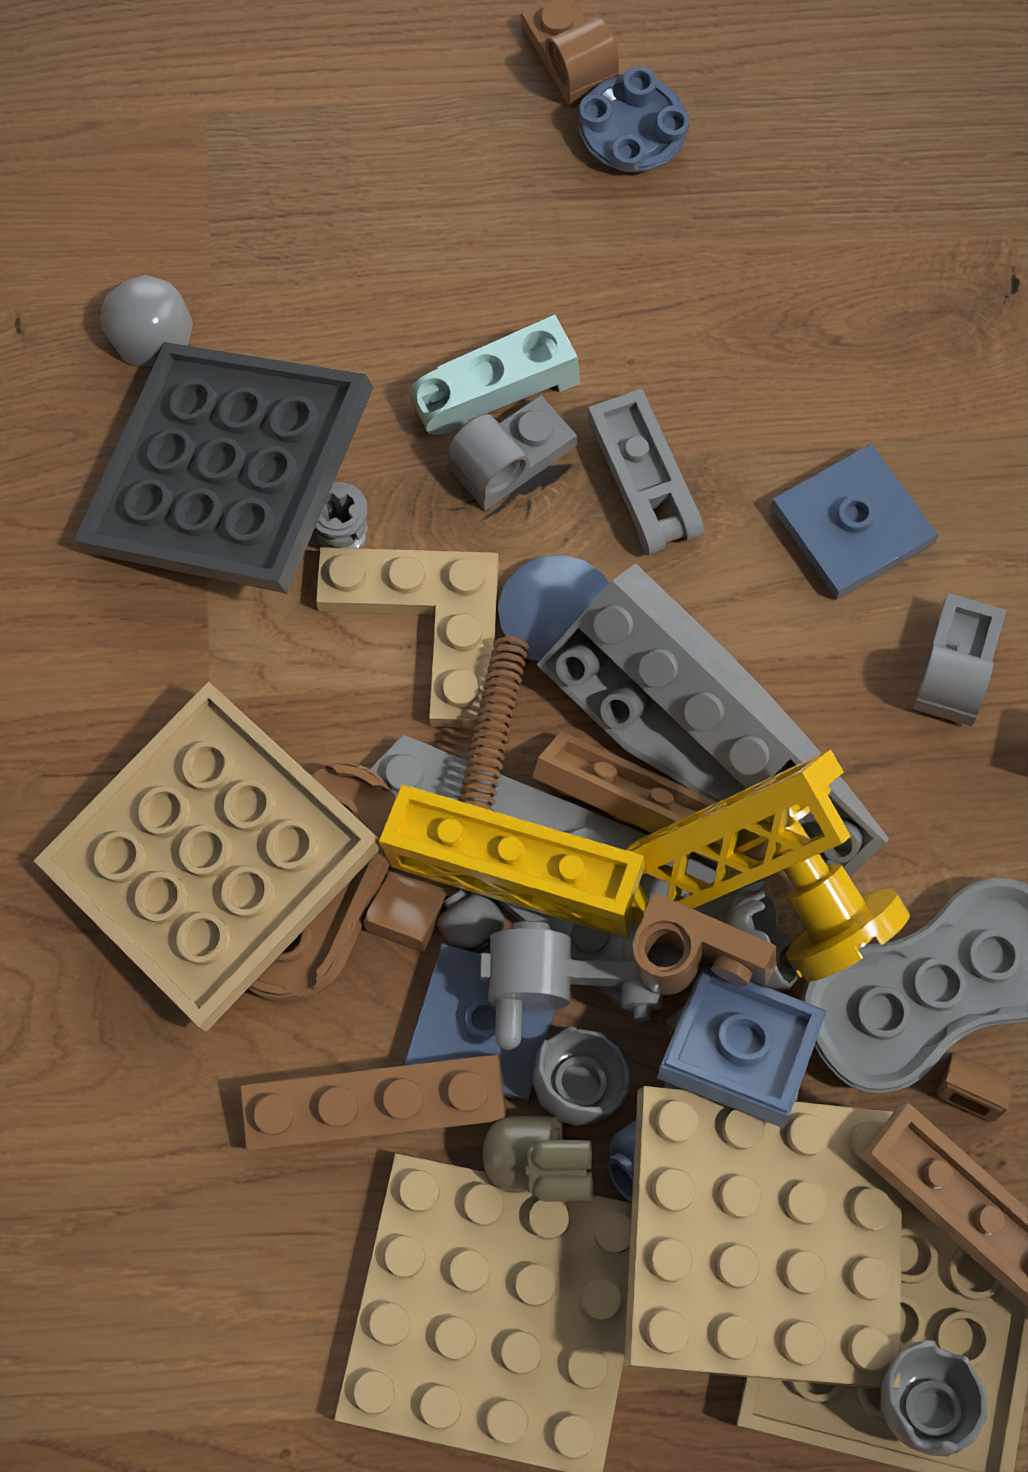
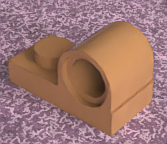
[521,0,619,108]
[633,892,777,995]

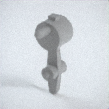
[479,921,701,1050]

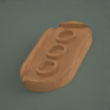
[248,762,396,1003]

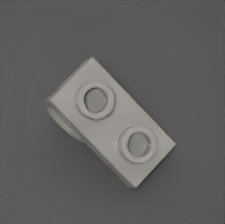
[913,593,1007,727]

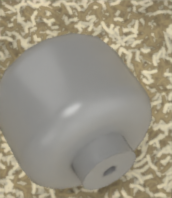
[436,889,505,952]

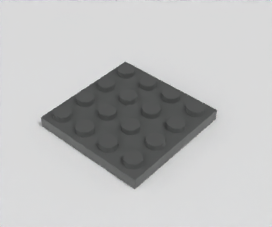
[74,342,374,594]

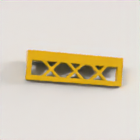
[624,749,851,926]
[379,784,646,940]

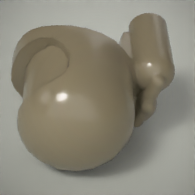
[483,1115,593,1202]

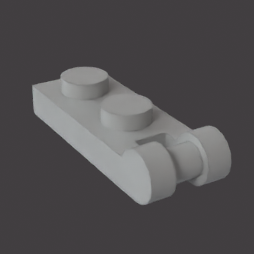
[588,389,704,556]

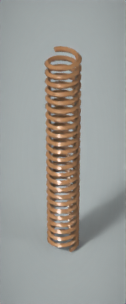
[458,636,529,811]

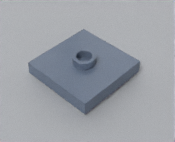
[771,444,938,600]
[405,943,556,1104]
[657,963,827,1128]

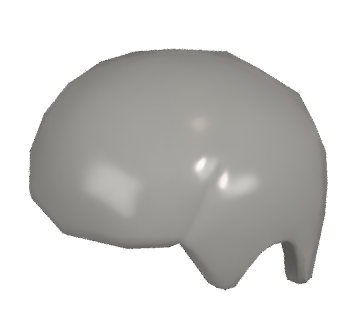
[100,275,193,367]
[720,890,797,990]
[532,1026,630,1126]
[880,1340,987,1457]

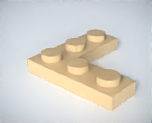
[316,547,499,729]

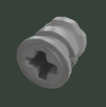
[314,482,368,549]

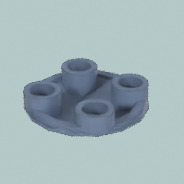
[578,66,689,172]
[498,555,609,662]

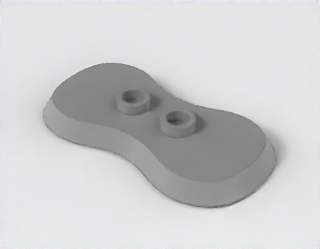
[801,878,1028,1093]

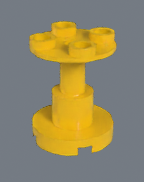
[715,785,910,981]

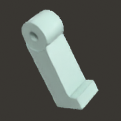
[409,315,580,435]

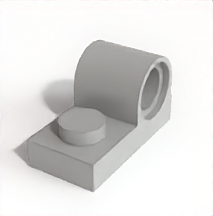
[449,395,577,511]

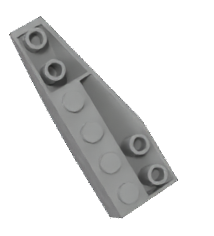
[537,563,889,877]

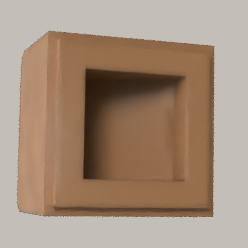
[363,872,447,953]
[935,1053,1012,1122]

